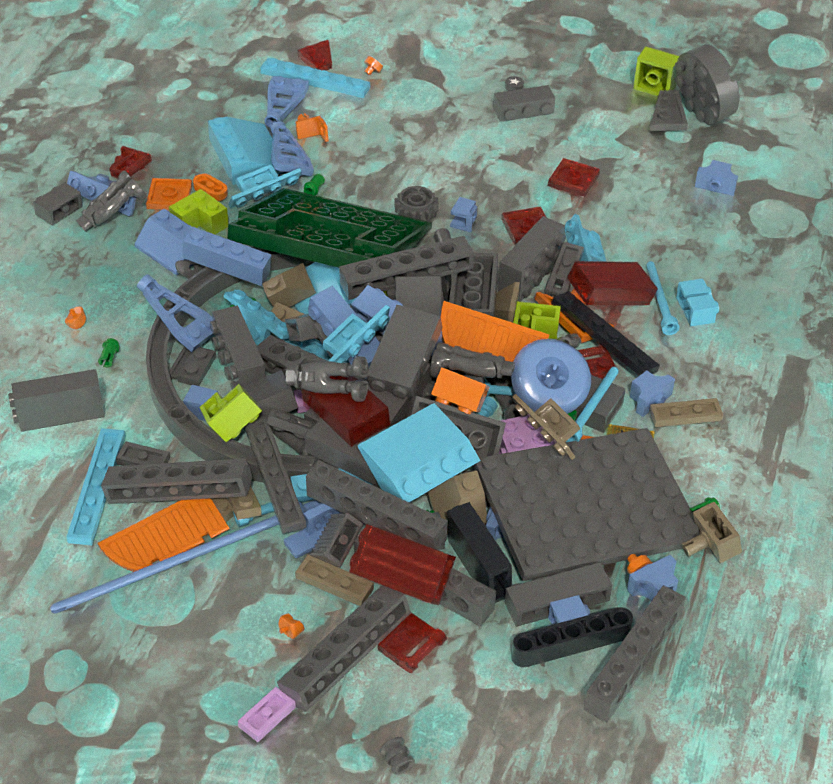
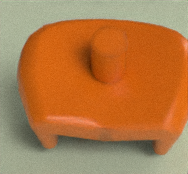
[65,306,86,329]
[278,613,304,639]

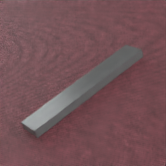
[244,418,306,534]

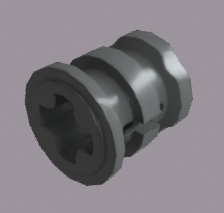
[379,737,415,775]

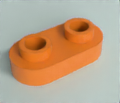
[193,174,228,201]

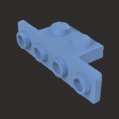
[67,171,137,216]
[284,504,364,558]

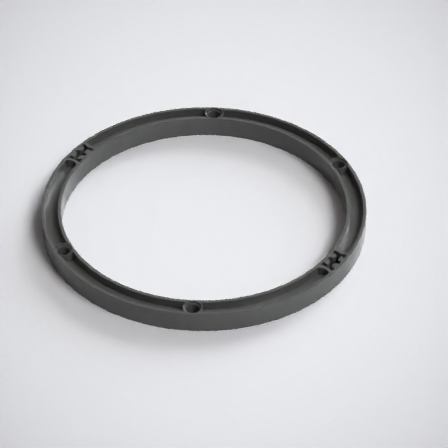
[146,247,459,483]

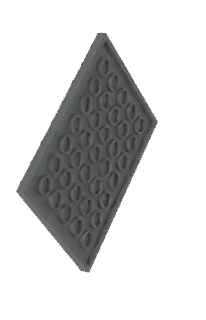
[473,428,700,581]

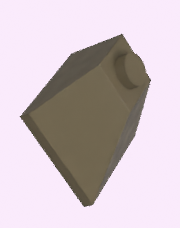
[262,263,316,307]
[495,282,520,323]
[427,471,487,535]

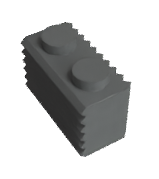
[33,182,83,225]
[310,513,363,568]

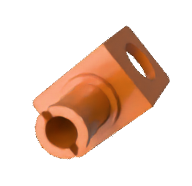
[296,113,329,142]

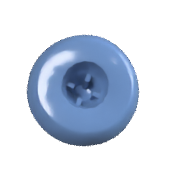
[511,339,591,414]

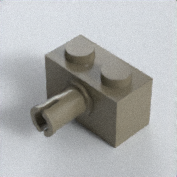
[682,502,742,564]

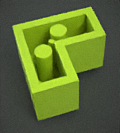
[169,189,229,235]
[513,301,561,339]
[200,384,262,442]

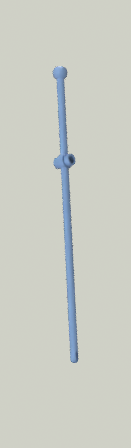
[50,500,323,614]

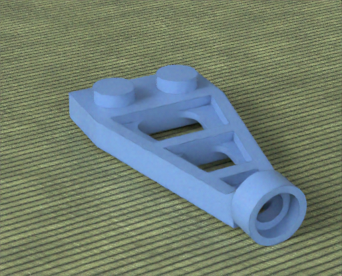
[264,76,309,128]
[271,121,314,177]
[137,274,214,352]

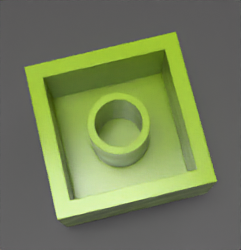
[633,47,679,96]

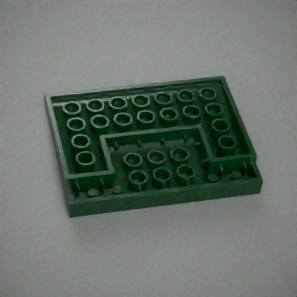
[227,188,432,268]

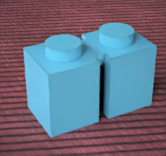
[676,279,719,327]

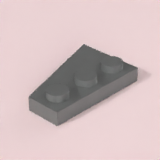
[649,90,688,131]

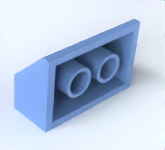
[135,209,193,275]

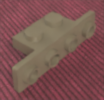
[512,394,581,460]

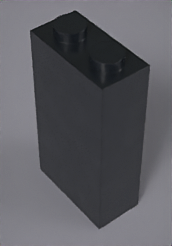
[447,502,512,603]

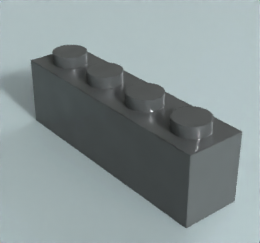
[505,563,612,627]

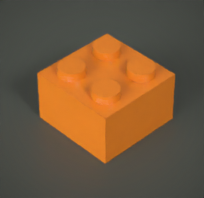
[431,367,490,415]

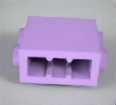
[499,415,555,454]

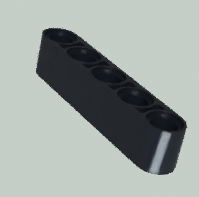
[511,607,633,668]

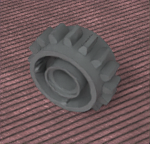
[395,186,439,221]

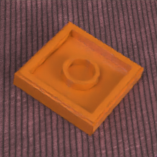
[146,178,193,210]

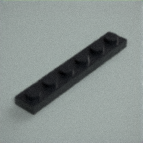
[551,291,660,376]

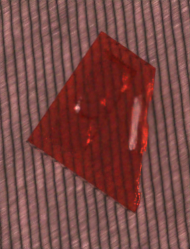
[298,39,332,71]
[109,146,152,178]

